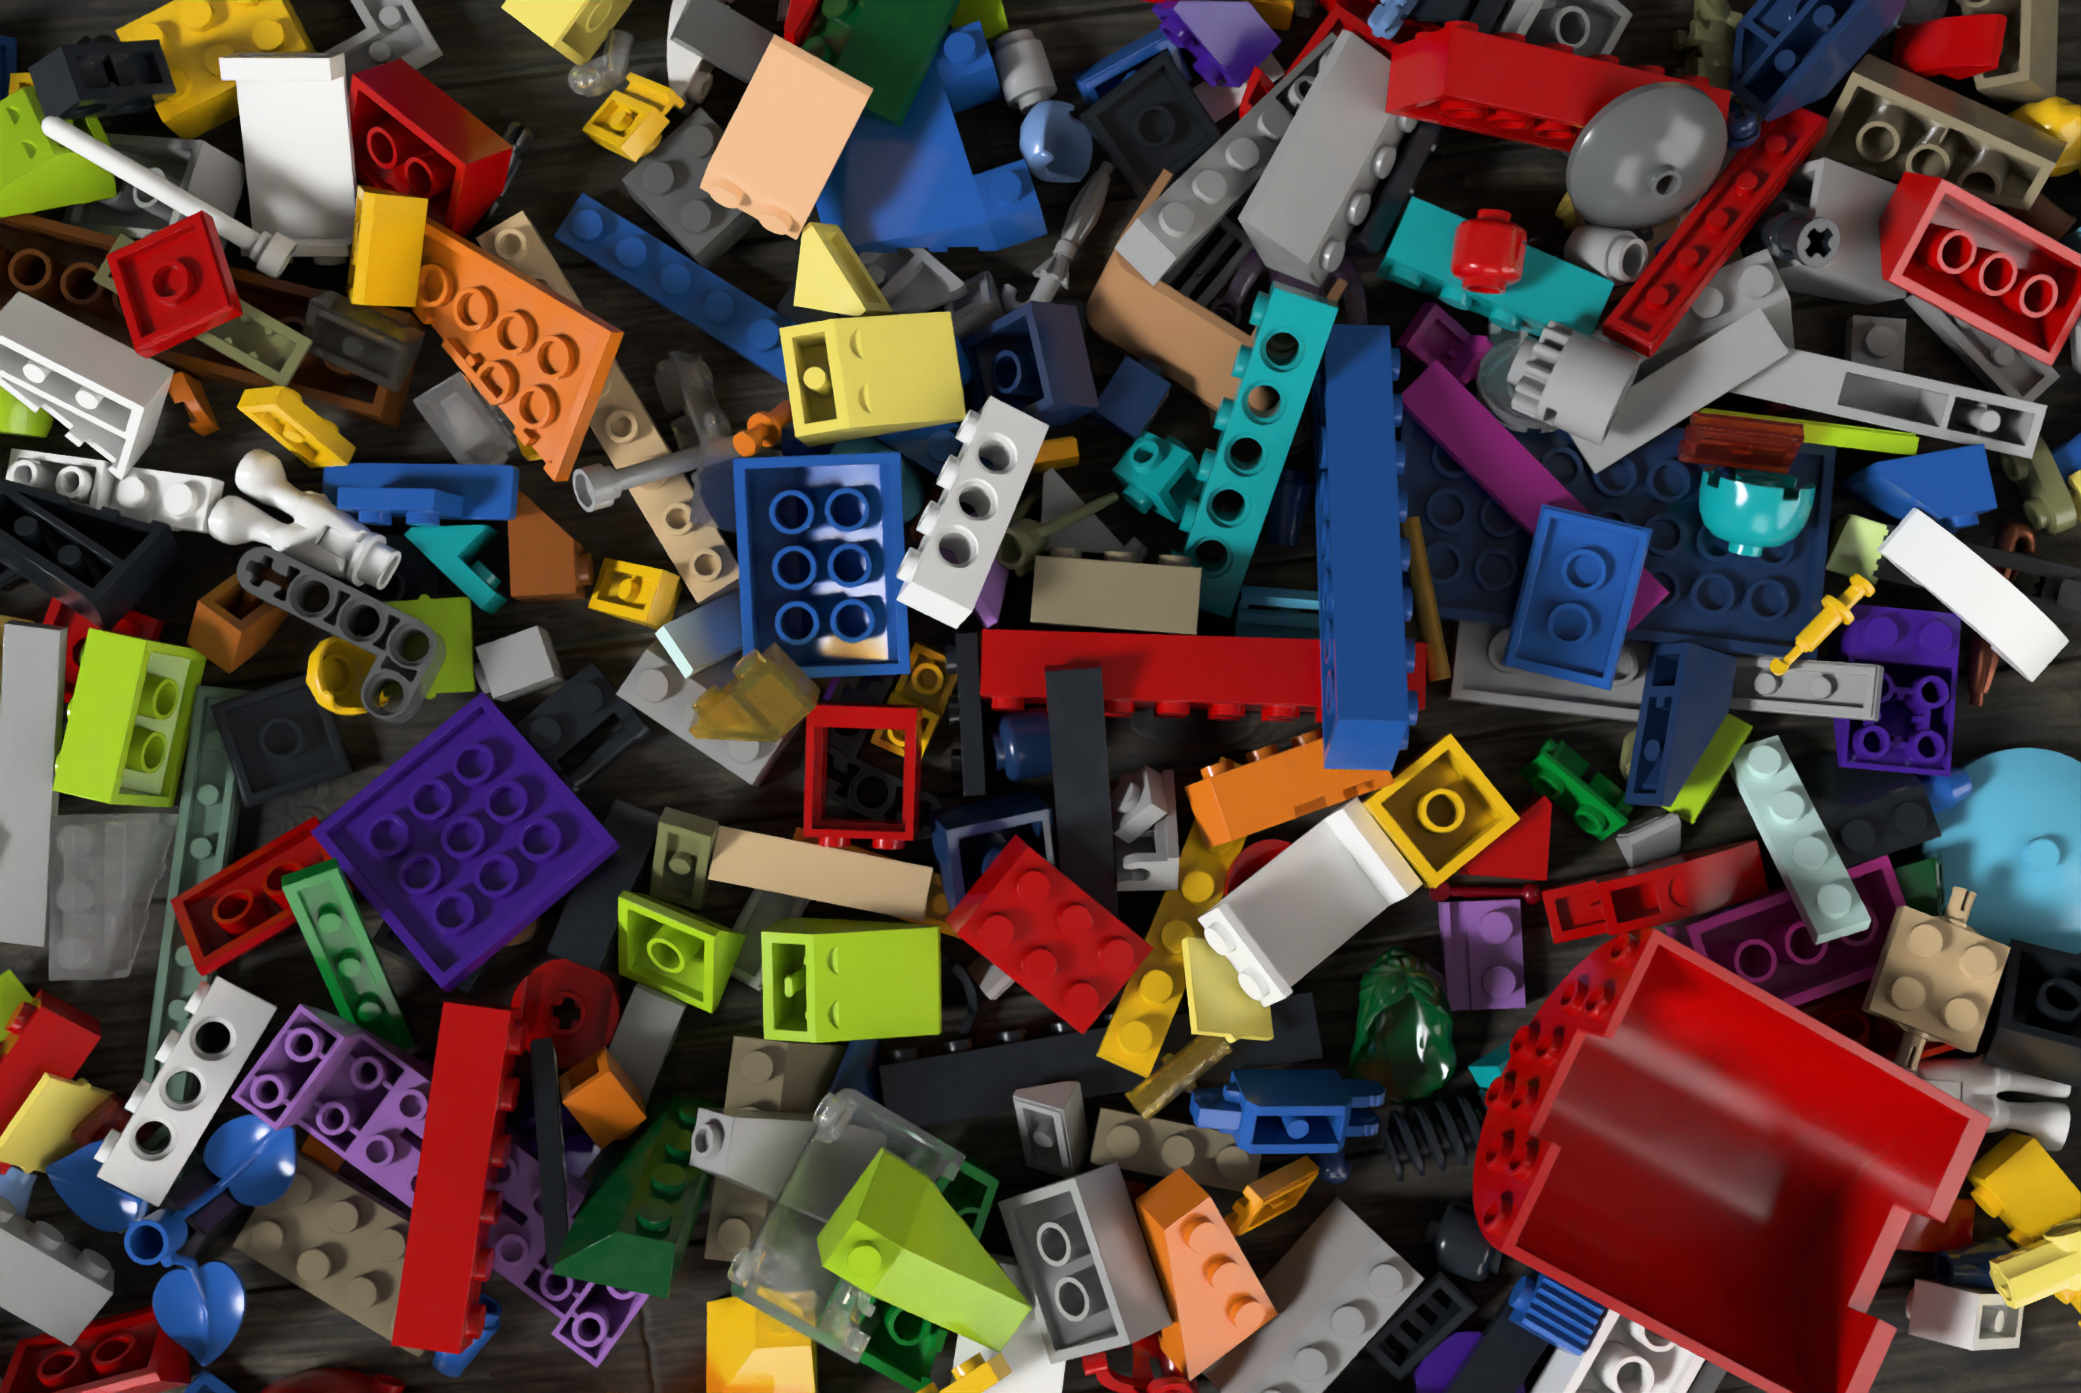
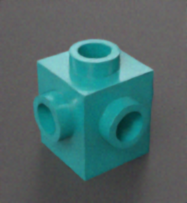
[1112,430,1204,523]

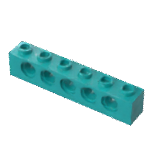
[1169,281,1339,619]

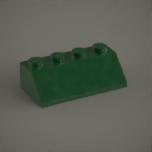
[801,0,961,127]
[553,1095,724,1299]

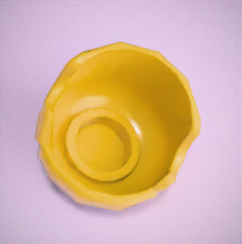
[306,634,391,716]

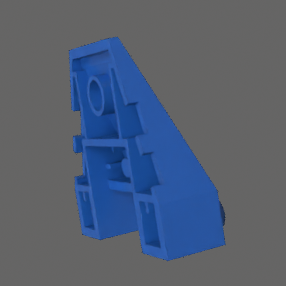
[816,21,1048,254]

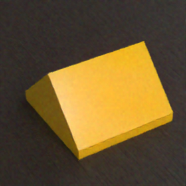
[346,185,428,307]

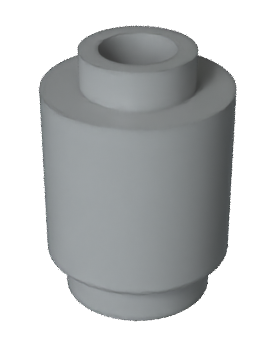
[992,29,1057,115]
[1564,224,1648,286]

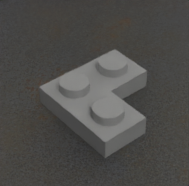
[324,0,443,97]

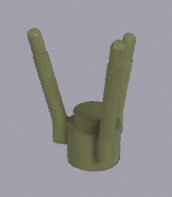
[995,486,1119,577]

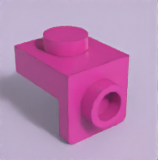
[1395,302,1494,386]

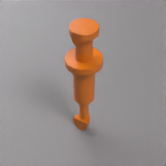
[733,400,793,457]

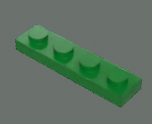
[281,857,415,1050]

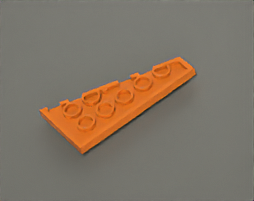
[412,216,624,482]

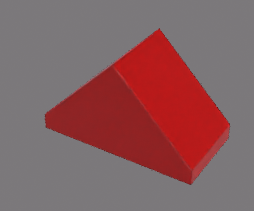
[1457,795,1552,881]

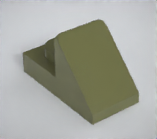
[649,807,718,910]

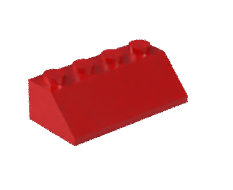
[1879,171,2081,367]

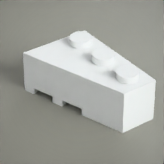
[0,291,174,481]

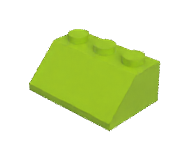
[52,628,207,808]

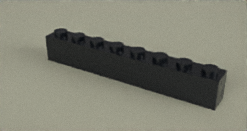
[878,983,1323,1132]

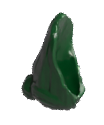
[1349,945,1456,1105]

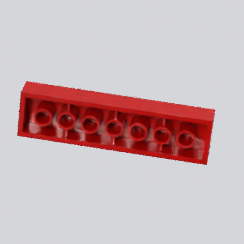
[980,629,1427,724]

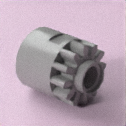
[1507,320,1642,446]

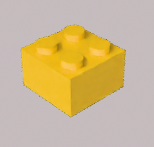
[1361,733,1520,888]

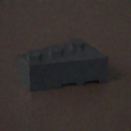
[0,478,182,631]

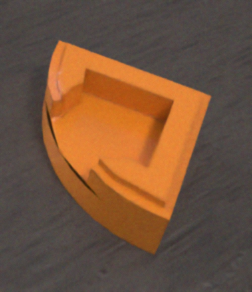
[168,371,220,437]

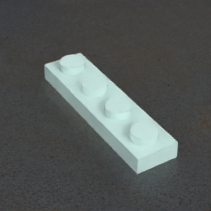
[1728,735,1871,945]

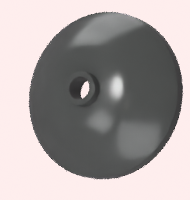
[1566,82,1728,233]

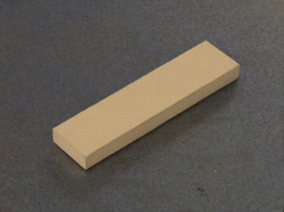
[708,826,934,922]

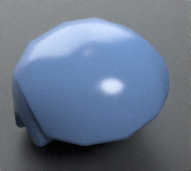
[1019,100,1093,183]

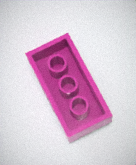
[1665,855,1907,1007]

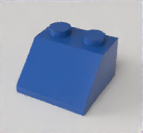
[1839,443,1998,534]

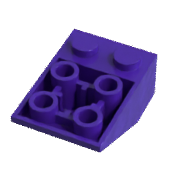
[1828,604,1961,777]

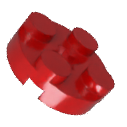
[511,958,623,1068]

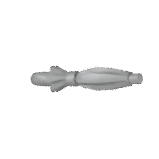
[1001,161,1114,313]

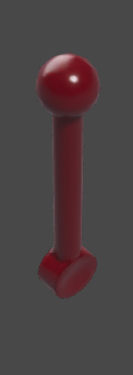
[1428,881,1542,905]

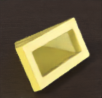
[793,222,893,317]

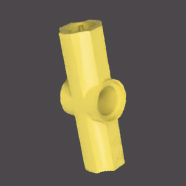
[1989,1218,2081,1309]

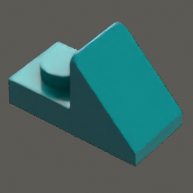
[404,525,508,615]

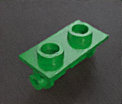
[1518,737,1634,841]

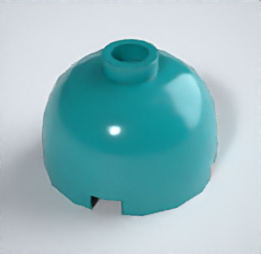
[1699,466,1816,557]

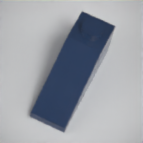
[1624,642,1738,807]

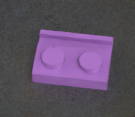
[1438,899,1526,1011]

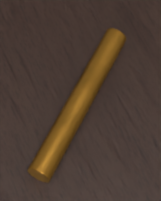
[1400,516,1451,682]

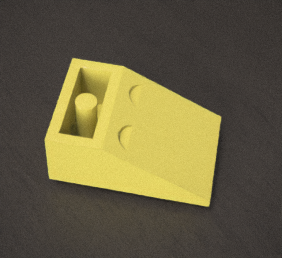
[779,311,967,447]

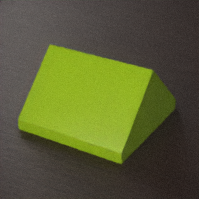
[618,890,746,1014]

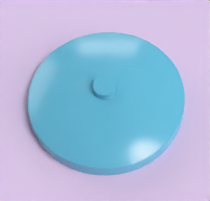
[1914,748,2081,954]

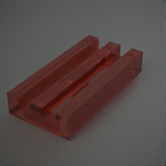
[1678,411,1805,474]

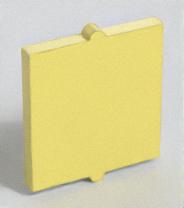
[1181,937,1274,1043]
[0,1072,120,1174]

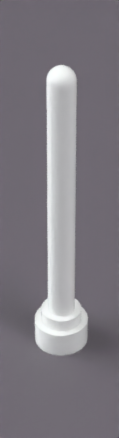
[41,116,298,279]

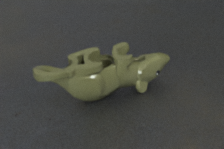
[1672,0,1744,102]

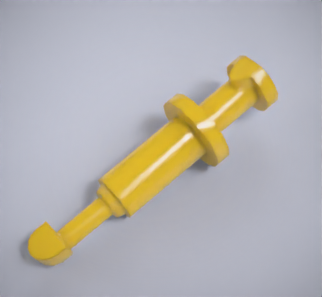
[1769,573,1875,676]

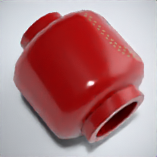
[1450,209,1527,295]

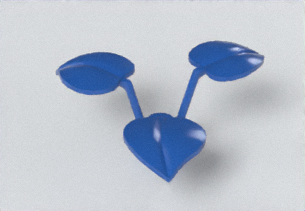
[45,1114,298,1366]

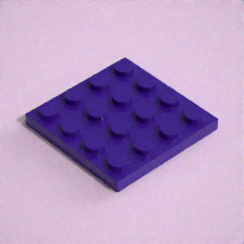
[311,691,621,994]

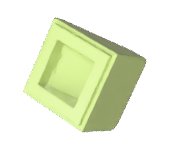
[1825,514,1889,586]

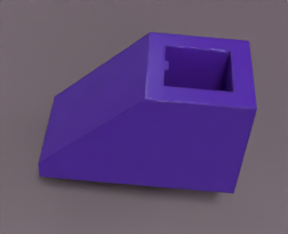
[1151,1,1281,88]

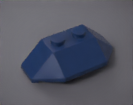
[1728,0,1907,122]

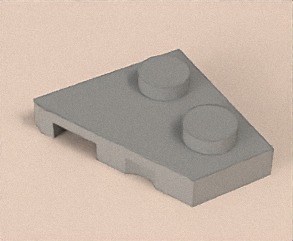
[837,248,968,318]

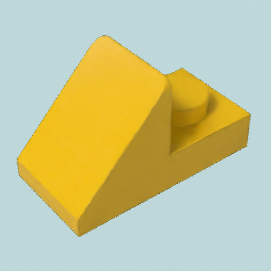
[588,557,682,630]

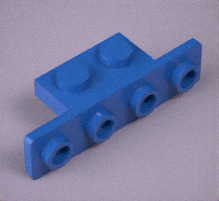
[322,463,519,527]

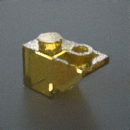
[688,642,820,742]

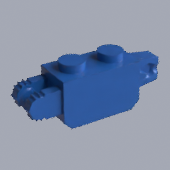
[1189,1069,1386,1154]

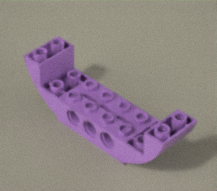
[231,1004,650,1368]

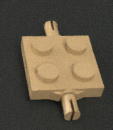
[1861,887,2011,1072]

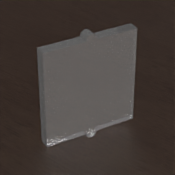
[689,433,783,533]

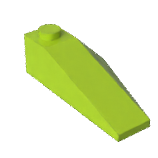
[816,1147,1032,1353]

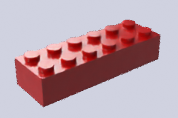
[1385,21,1731,153]

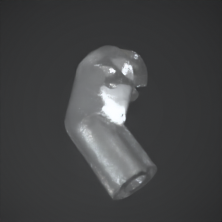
[568,30,634,97]

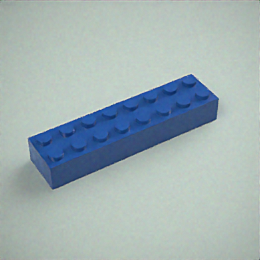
[1312,324,1418,771]

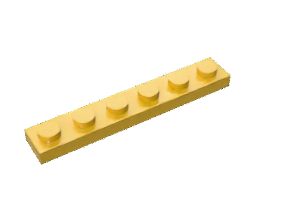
[1096,756,1247,1078]

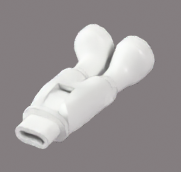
[208,448,401,590]
[1901,1054,2071,1152]

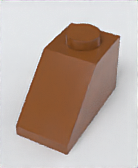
[508,489,594,603]
[186,568,292,674]

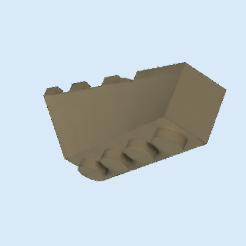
[1955,0,2058,107]
[1807,53,2067,211]
[704,1032,848,1265]

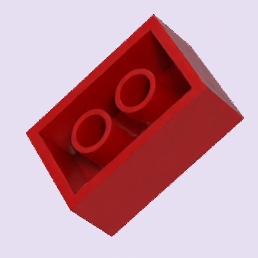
[945,834,1154,1035]

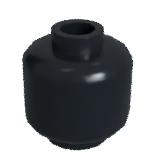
[1424,1201,1505,1282]

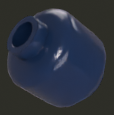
[984,706,1053,781]

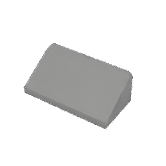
[1013,1081,1090,1178]

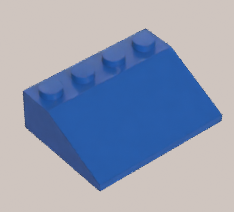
[733,452,911,680]

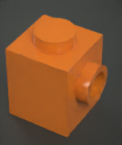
[559,1046,647,1149]

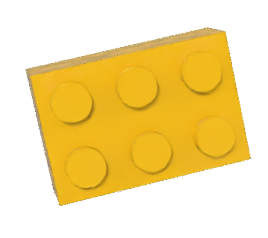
[115,0,316,139]

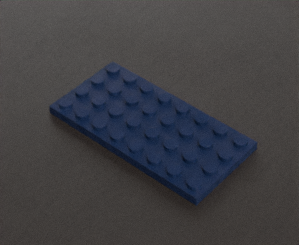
[1397,405,1837,660]

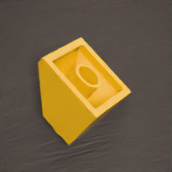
[706,1289,818,1393]

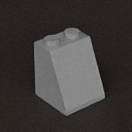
[1740,157,1907,305]

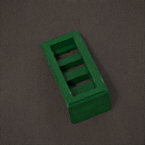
[1893,850,1946,916]

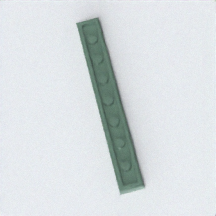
[143,685,253,1101]

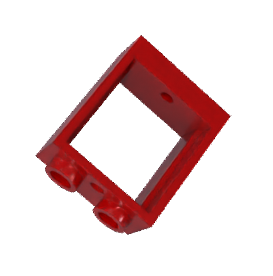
[803,701,923,850]

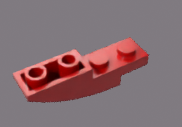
[1541,839,1770,944]

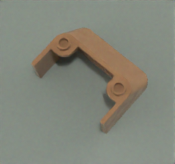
[1086,169,1348,412]

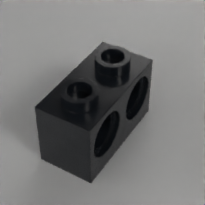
[28,39,177,120]

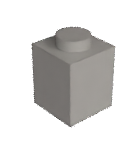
[474,626,565,702]

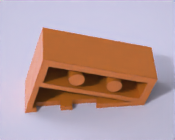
[1184,728,1395,849]
[1135,1167,1278,1381]

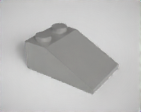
[62,133,246,251]

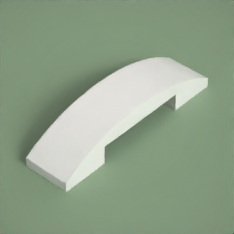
[1877,507,2069,682]

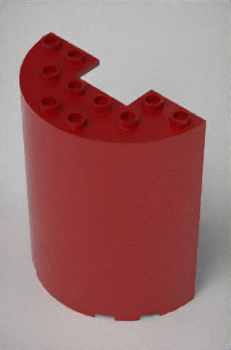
[1473,928,1992,1393]

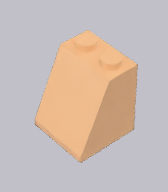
[699,34,873,240]

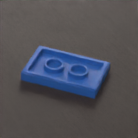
[1502,504,1653,691]

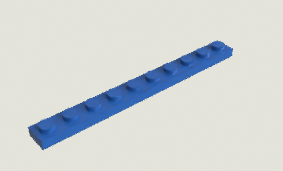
[554,193,997,478]

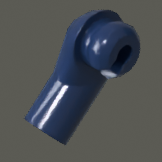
[1727,99,1761,149]

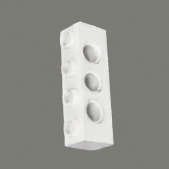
[896,396,1049,629]
[93,975,278,1207]

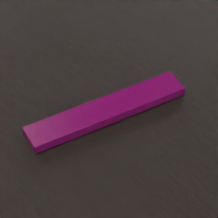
[1402,360,1669,633]

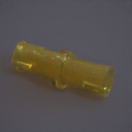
[1125,1035,1233,1122]

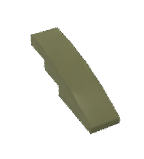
[93,233,313,388]

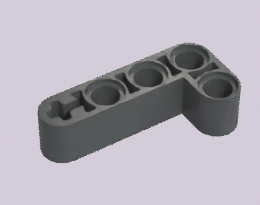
[237,547,447,723]

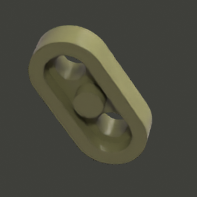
[2000,435,2077,536]

